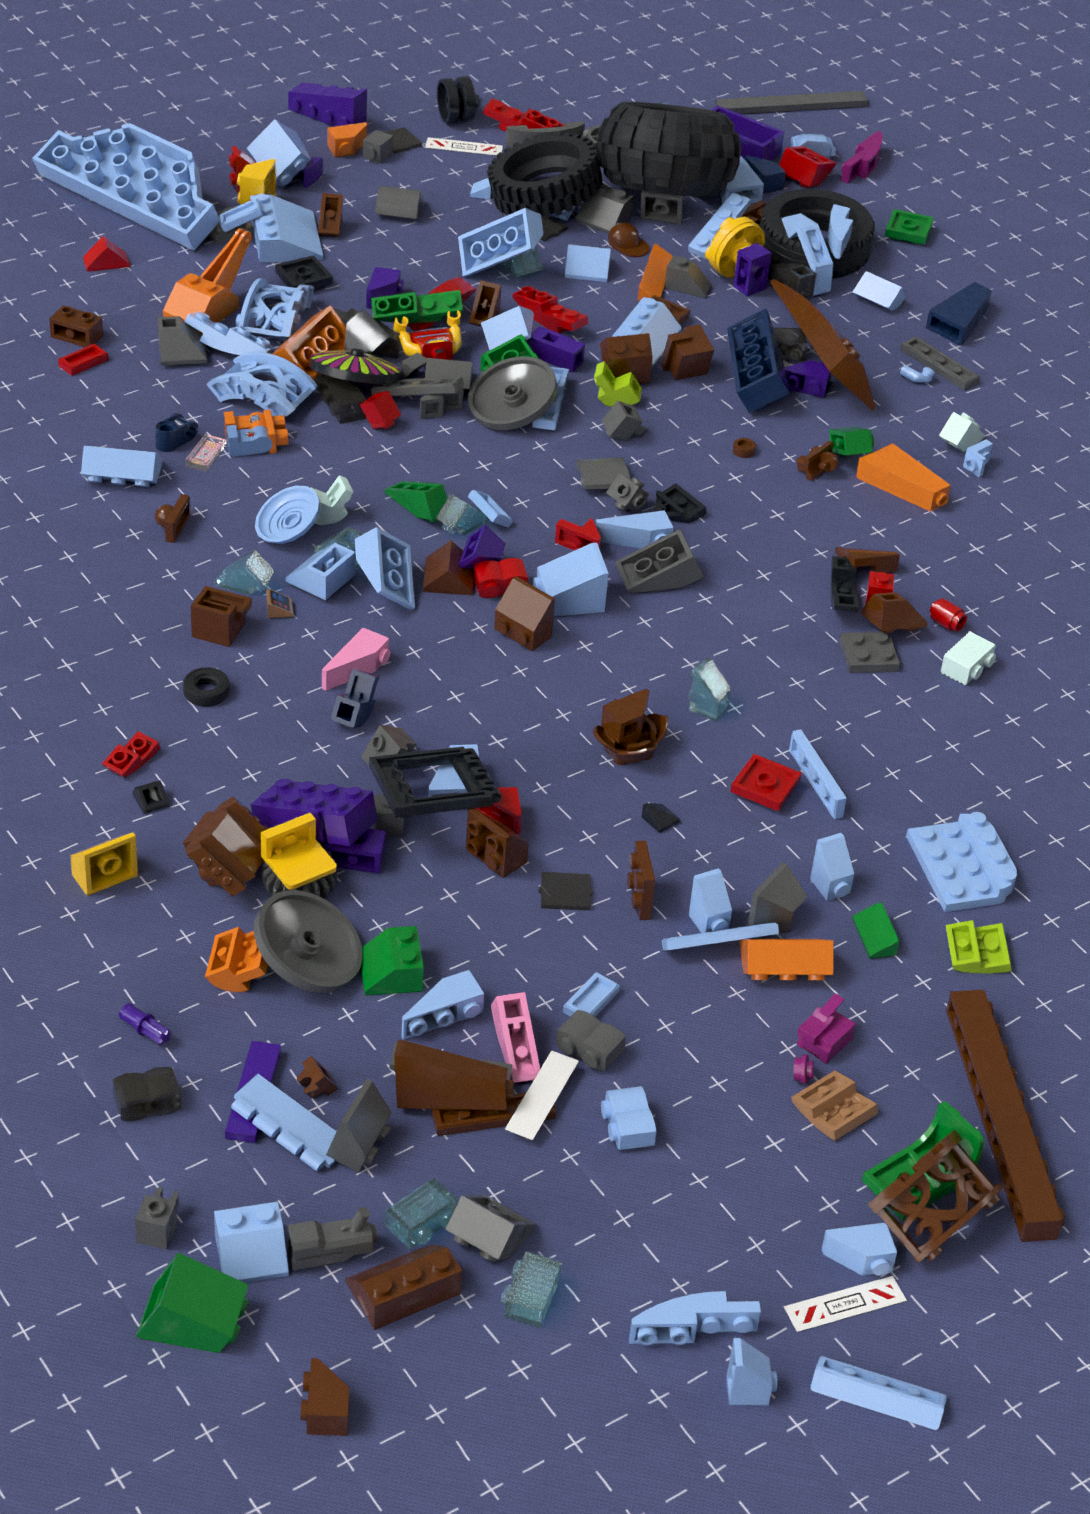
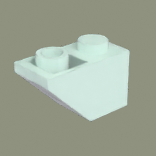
[939,412,985,452]

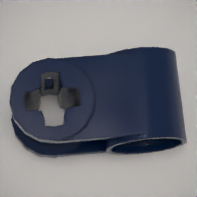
[155,413,198,452]

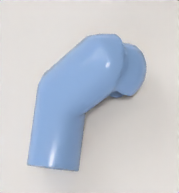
[900,365,935,383]

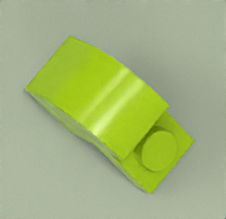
[594,361,642,407]

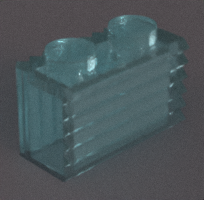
[385,1178,458,1250]
[501,1251,563,1328]

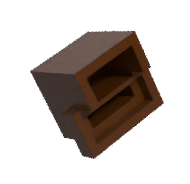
[660,324,714,380]
[191,586,252,647]

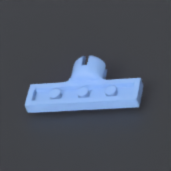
[688,192,751,259]

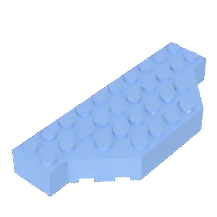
[32,123,220,251]

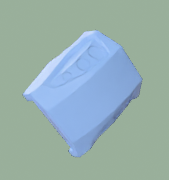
[791,134,836,159]

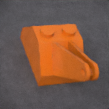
[163,228,252,334]

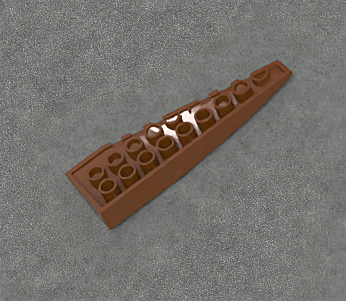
[770,279,876,411]

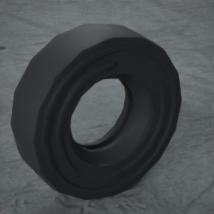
[183,667,230,707]

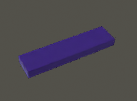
[225,1041,281,1143]

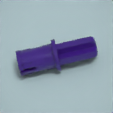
[119,1003,171,1045]

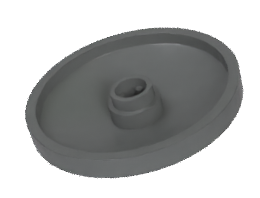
[468,356,558,430]
[254,890,362,993]

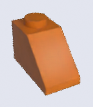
[327,122,367,157]

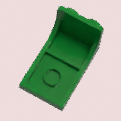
[862,1101,985,1221]

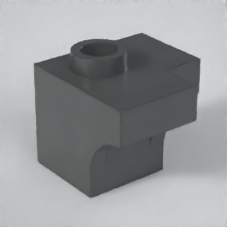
[361,725,416,765]

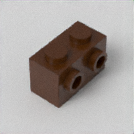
[49,305,103,347]

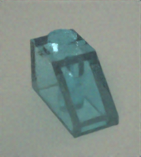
[436,494,489,536]
[213,550,275,595]

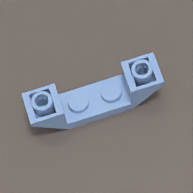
[782,214,833,297]

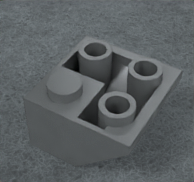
[157,316,207,366]

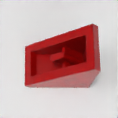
[83,236,130,272]
[476,787,522,835]

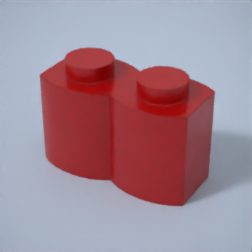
[474,558,528,598]

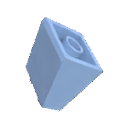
[247,119,311,188]
[533,543,608,617]

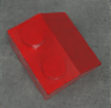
[779,146,837,188]

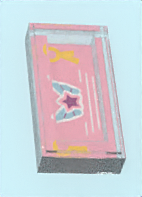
[185,434,227,472]

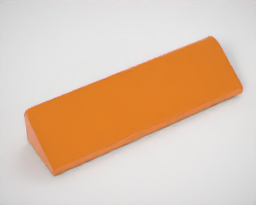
[638,244,673,301]

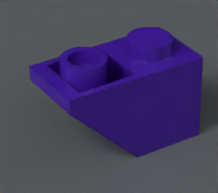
[785,360,832,398]

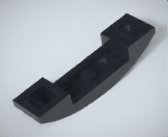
[831,556,859,612]

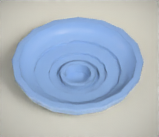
[255,486,320,544]

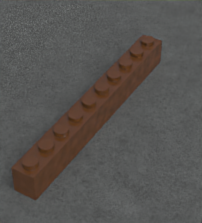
[946,989,1065,1242]

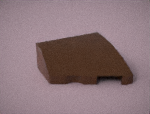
[835,547,900,573]

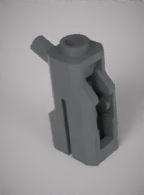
[287,1207,378,1271]

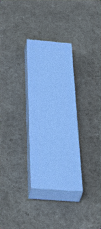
[789,729,847,819]
[662,923,779,950]

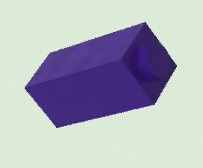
[526,326,585,373]

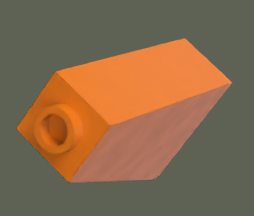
[856,443,951,512]

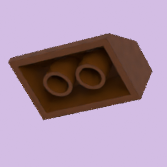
[346,1244,462,1330]

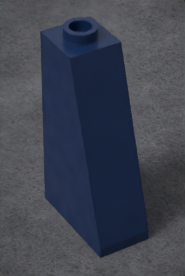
[926,282,992,346]

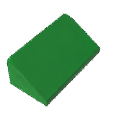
[852,902,899,959]

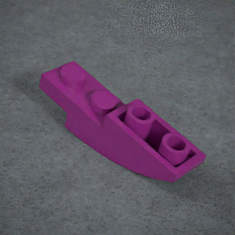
[841,131,882,184]

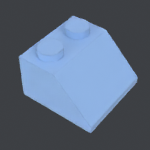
[214,1202,289,1283]

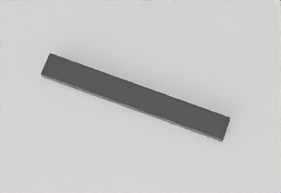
[715,91,868,114]

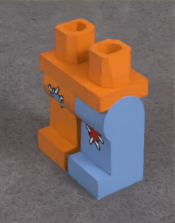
[224,410,289,457]

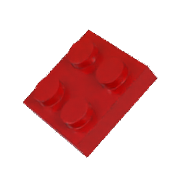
[730,754,802,811]

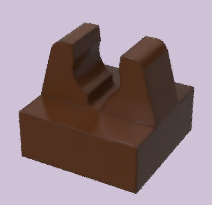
[297,1056,338,1098]

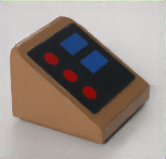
[266,589,293,618]

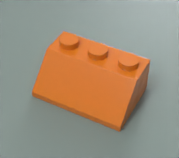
[739,938,833,980]

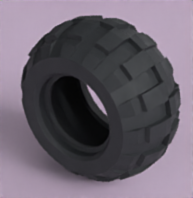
[597,102,742,197]

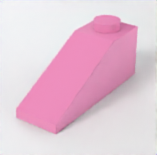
[322,628,391,691]
[491,992,540,1084]

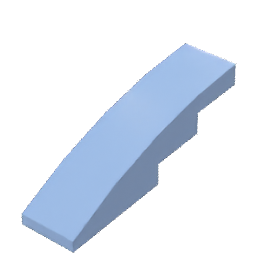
[532,367,569,430]

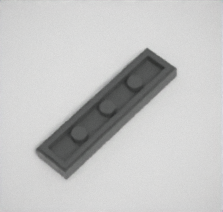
[900,336,980,390]
[371,377,464,396]

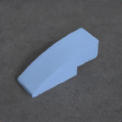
[828,204,853,259]

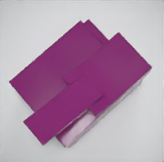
[797,993,856,1064]

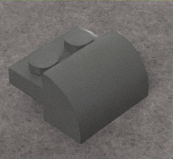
[375,186,424,219]

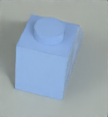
[810,833,854,901]
[689,868,732,933]
[822,1223,897,1276]
[727,1338,777,1405]

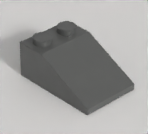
[615,529,704,593]

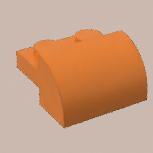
[205,927,268,992]

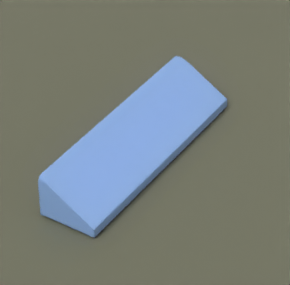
[811,1356,947,1430]

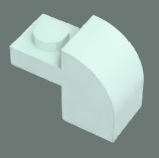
[310,475,353,525]

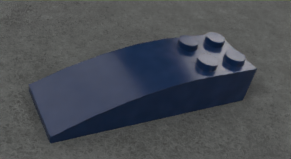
[727,308,789,413]

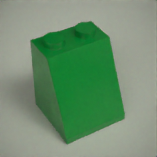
[136,1252,248,1353]

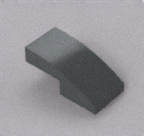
[420,387,463,419]

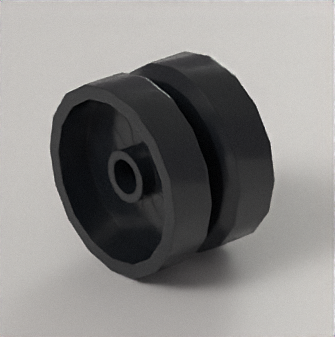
[437,76,476,123]

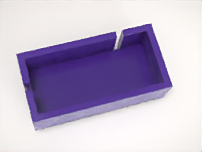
[711,105,784,160]
[250,779,378,846]

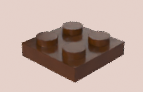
[627,840,655,920]

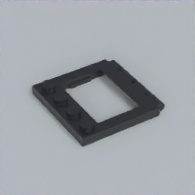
[369,746,502,818]

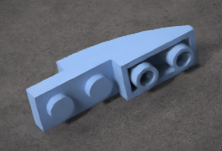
[185,311,276,355]
[629,1291,761,1345]

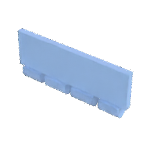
[231,1074,337,1172]

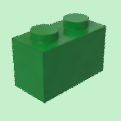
[829,427,874,455]

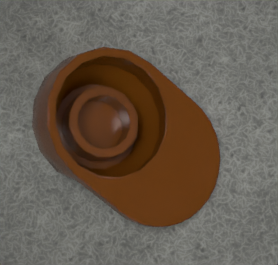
[608,222,649,257]

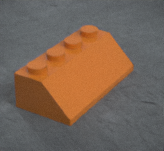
[272,305,346,381]

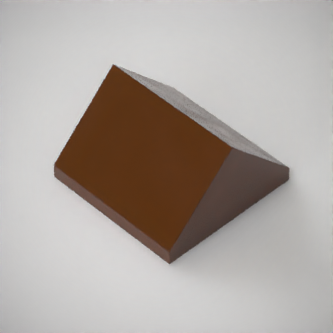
[423,540,474,595]

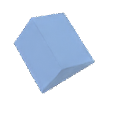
[565,244,611,282]
[481,306,534,350]

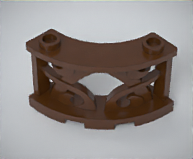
[868,1130,1003,1263]

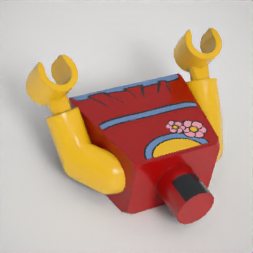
[393,311,462,365]

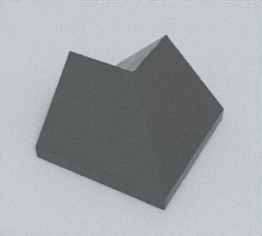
[748,862,808,933]

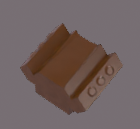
[182,796,269,897]

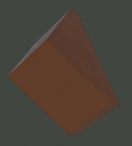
[469,280,502,326]

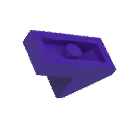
[297,157,323,188]

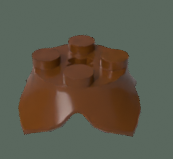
[593,699,668,765]

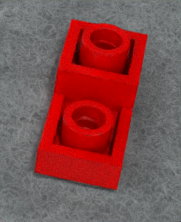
[102,731,161,777]

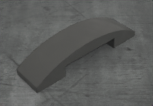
[506,121,585,148]

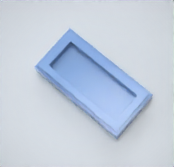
[219,198,262,232]
[468,490,513,528]
[563,972,620,1017]

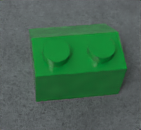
[361,926,424,996]

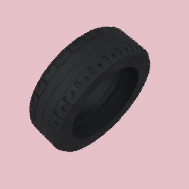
[760,189,875,278]

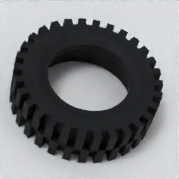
[487,132,603,218]

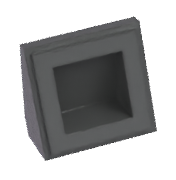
[400,352,427,380]

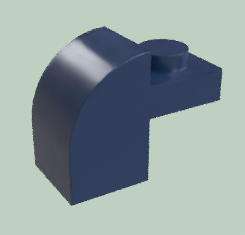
[330,668,379,728]

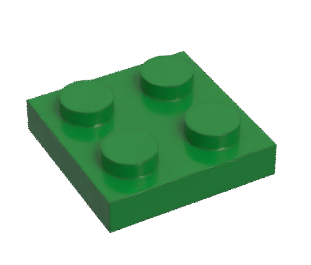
[884,209,934,245]

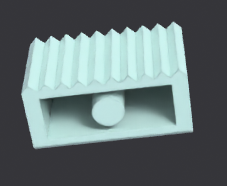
[941,631,996,685]

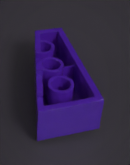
[288,82,367,127]

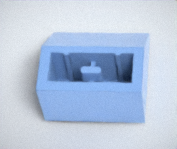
[286,543,355,600]

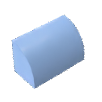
[853,271,905,311]

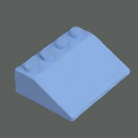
[250,194,323,263]

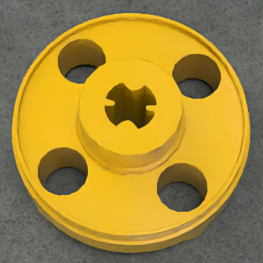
[705,217,765,278]

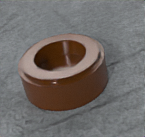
[732,438,756,458]

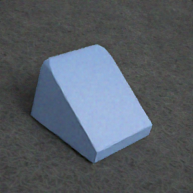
[470,178,492,199]

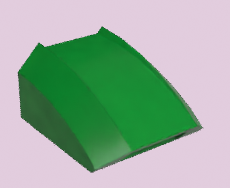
[480,333,538,372]

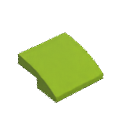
[945,920,1012,974]

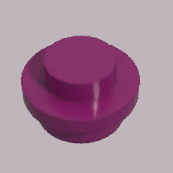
[794,1055,815,1085]

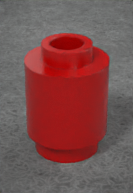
[929,598,968,632]

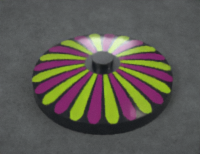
[309,348,401,384]

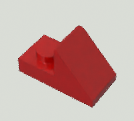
[555,518,601,551]

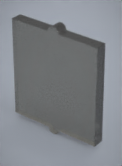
[384,127,422,154]
[541,215,568,242]
[538,872,593,911]

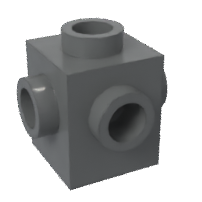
[606,473,649,513]

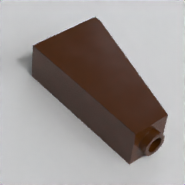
[394,1040,514,1110]

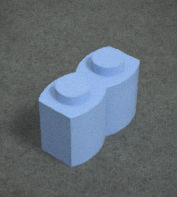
[601,1086,656,1150]

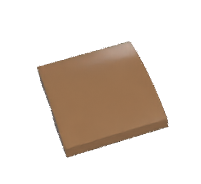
[792,1070,878,1141]

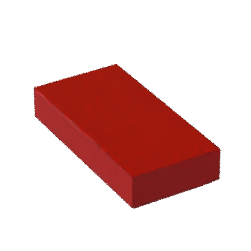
[58,343,109,376]

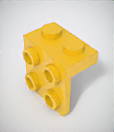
[261,813,337,890]

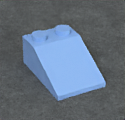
[355,527,415,610]

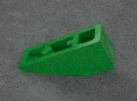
[384,481,451,522]

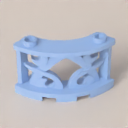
[236,278,314,341]
[207,352,318,417]

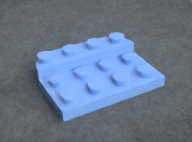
[906,812,1017,912]

